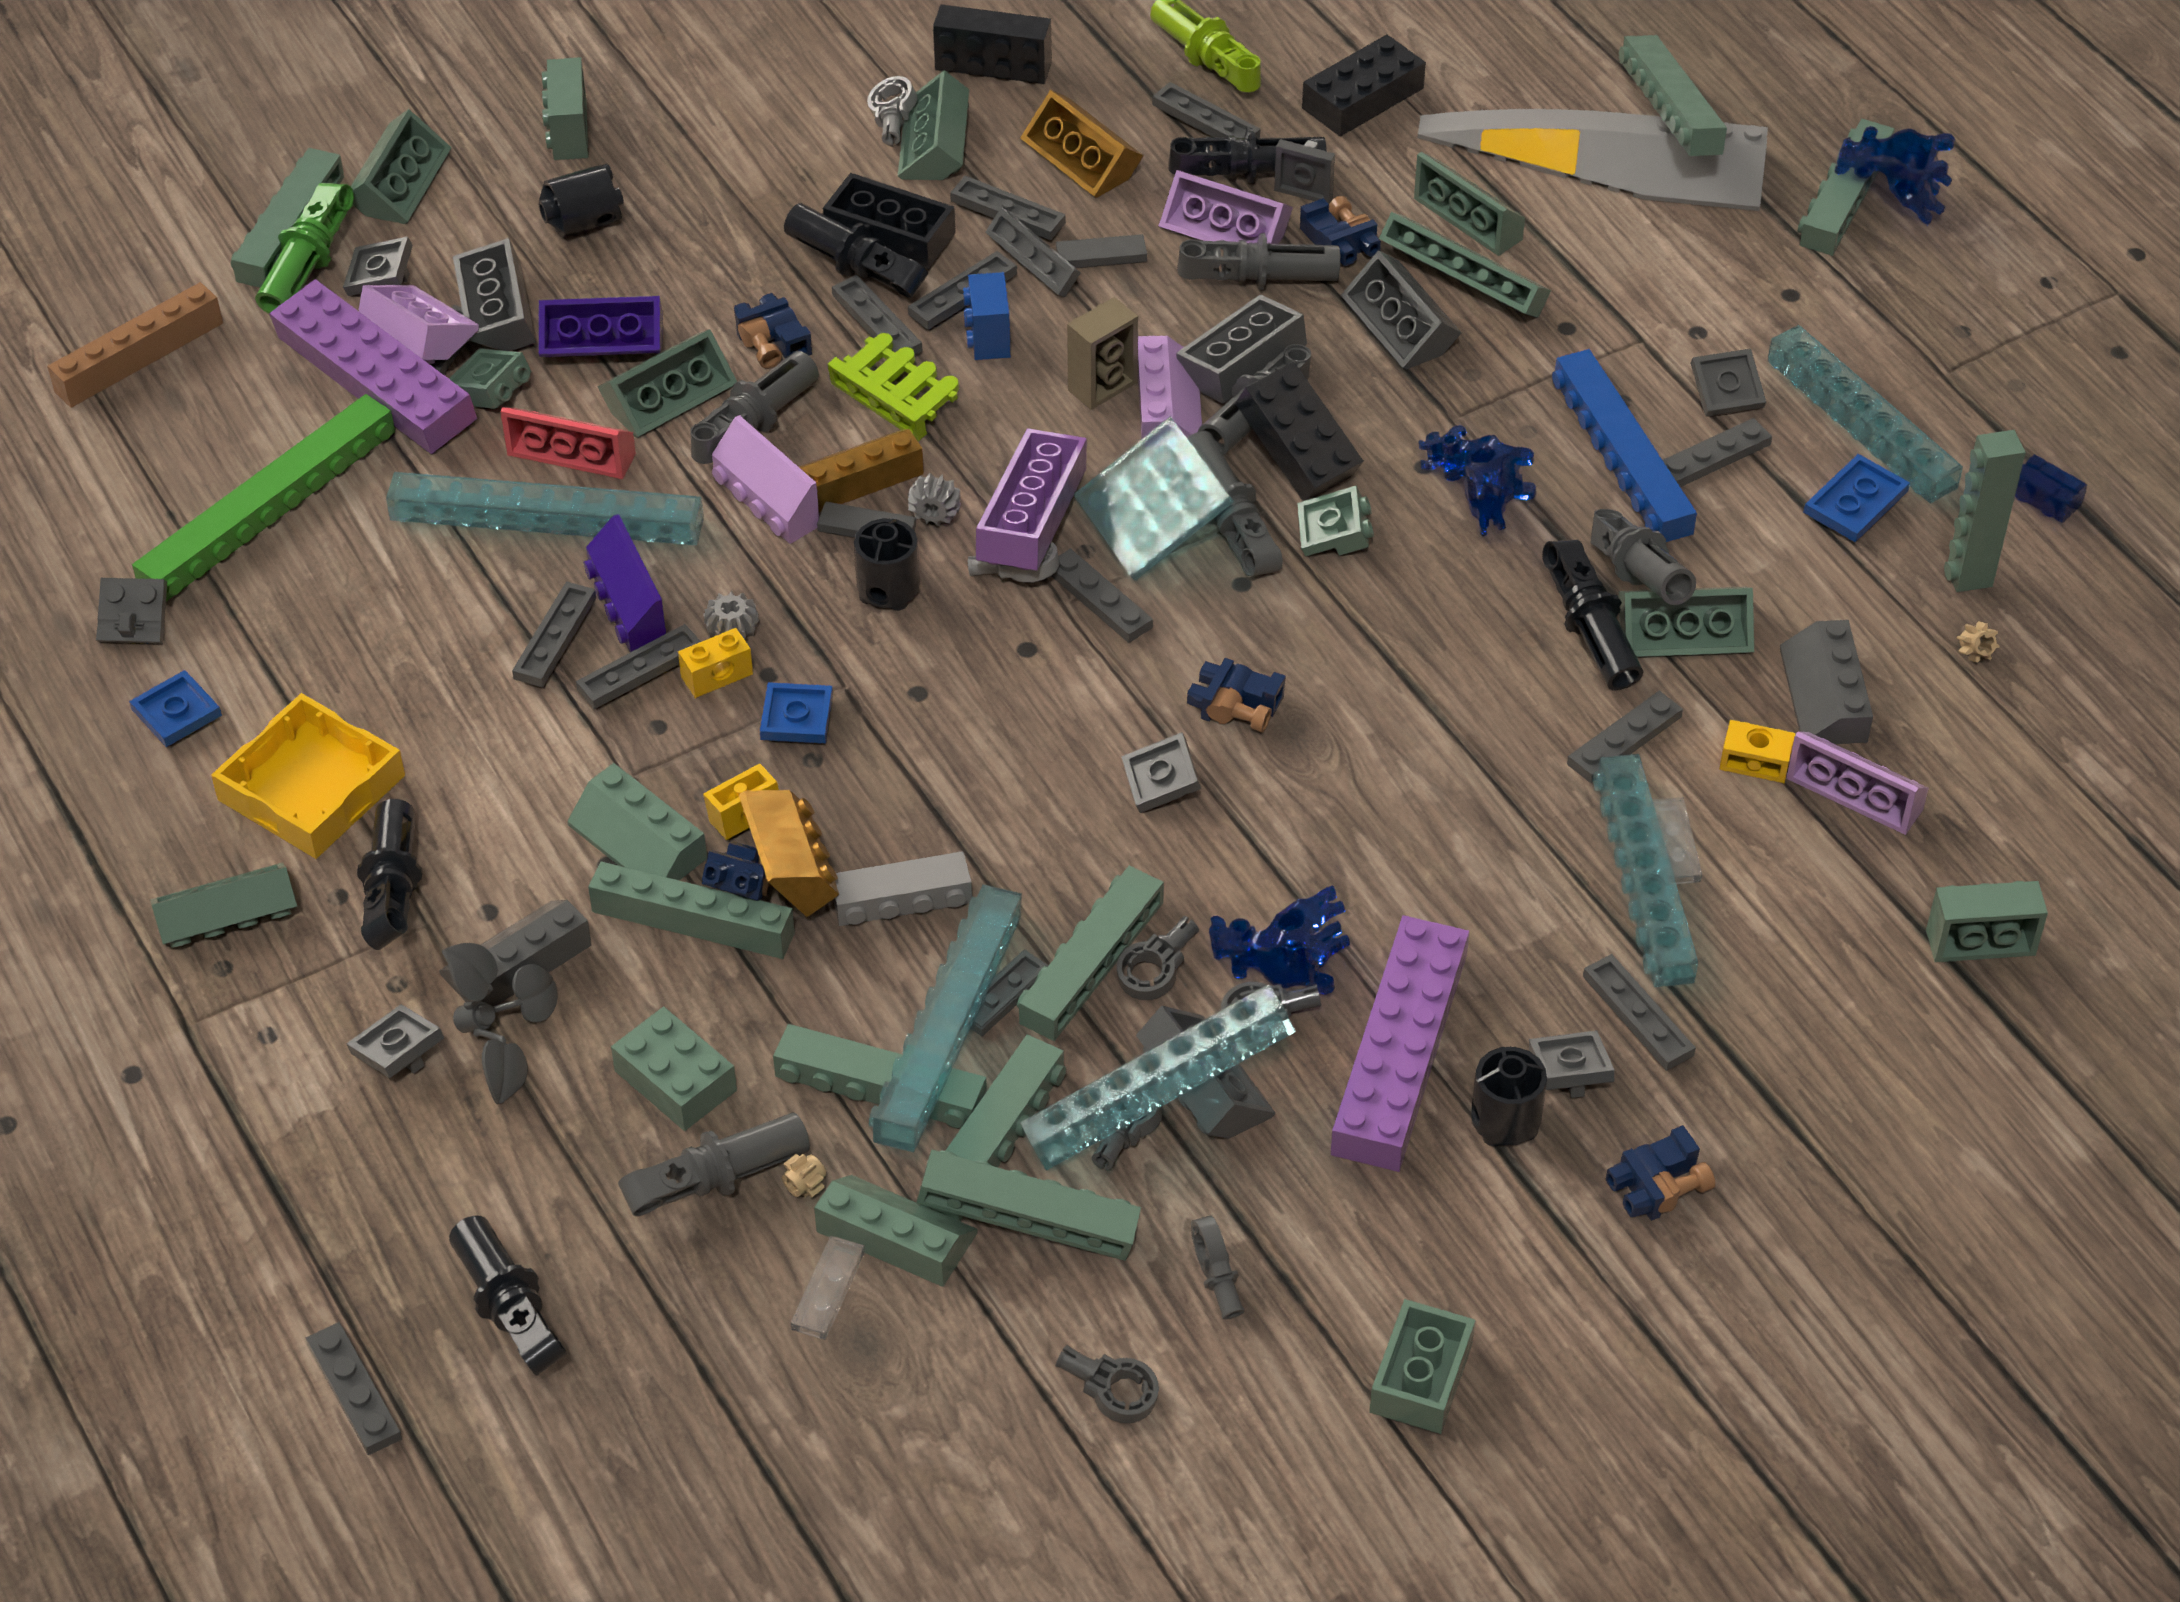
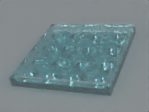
[1074,416,1234,581]

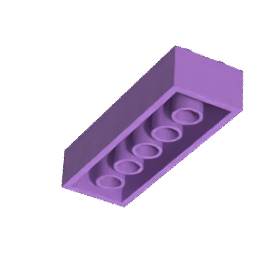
[976,428,1087,570]

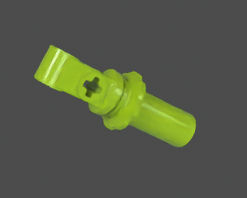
[1150,0,1261,92]

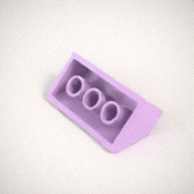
[1159,170,1293,244]
[359,285,479,364]
[1138,336,1202,449]
[712,415,819,544]
[1786,731,1928,835]

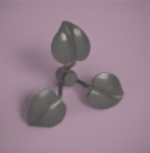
[442,943,558,1104]

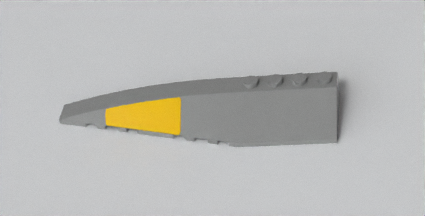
[1417,109,1768,211]

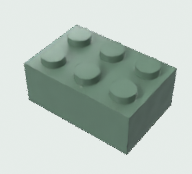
[542,57,588,160]
[1926,881,2048,962]
[611,1006,737,1131]
[1369,1299,1476,1434]

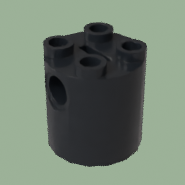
[538,163,624,237]
[854,518,920,611]
[1471,1047,1547,1147]

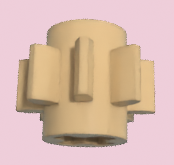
[1957,621,2000,663]
[782,1154,826,1198]

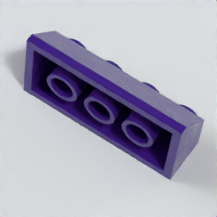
[539,296,663,357]
[583,514,666,653]

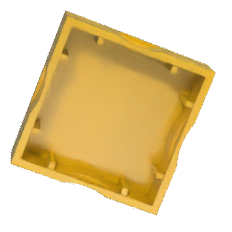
[211,693,405,859]

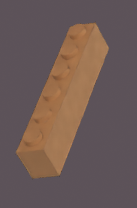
[47,282,223,408]

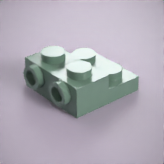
[449,349,532,409]
[1297,486,1374,556]

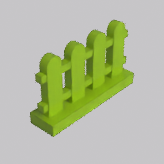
[827,333,959,442]

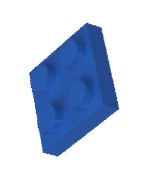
[129,670,222,747]
[760,682,833,743]

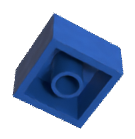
[963,272,1011,360]

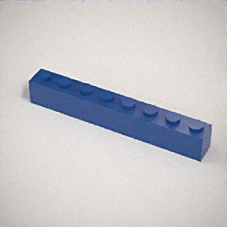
[1552,349,1697,542]

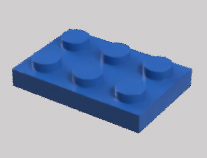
[1803,454,1910,542]

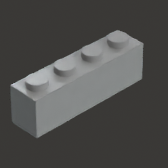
[833,851,972,926]

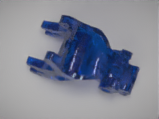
[1834,126,1956,225]
[1418,425,1537,537]
[1209,885,1350,995]

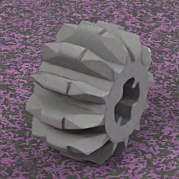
[908,473,961,526]
[704,591,759,640]

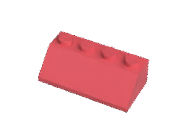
[500,407,636,479]

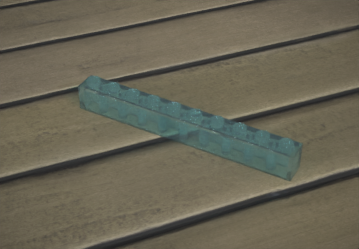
[386,472,704,545]
[869,885,1022,1152]

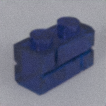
[2015,454,2088,523]

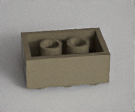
[1067,297,1138,410]

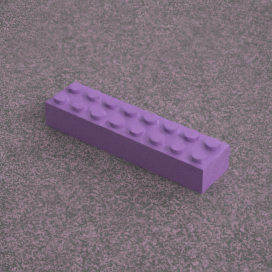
[269,279,477,454]
[1331,915,1469,1172]

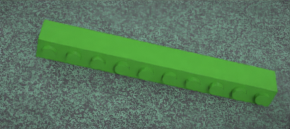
[132,394,395,601]

